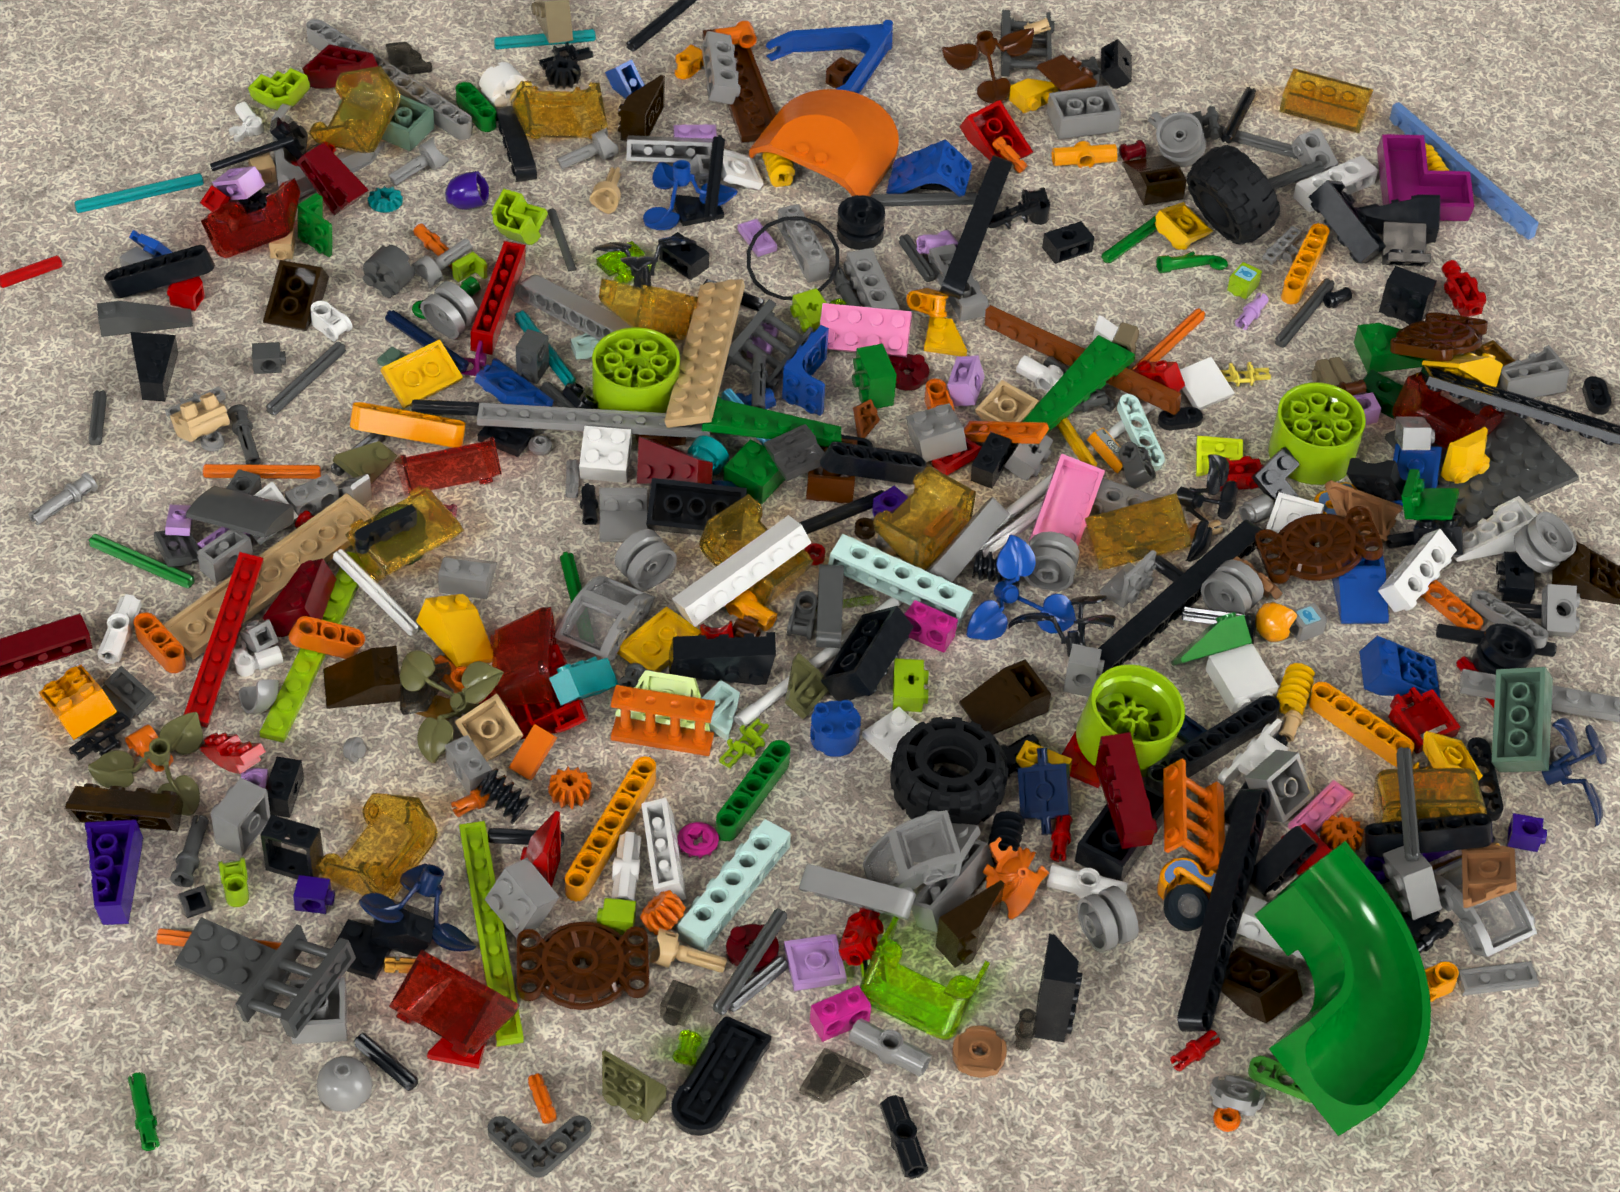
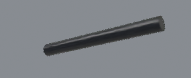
[210,135,295,172]

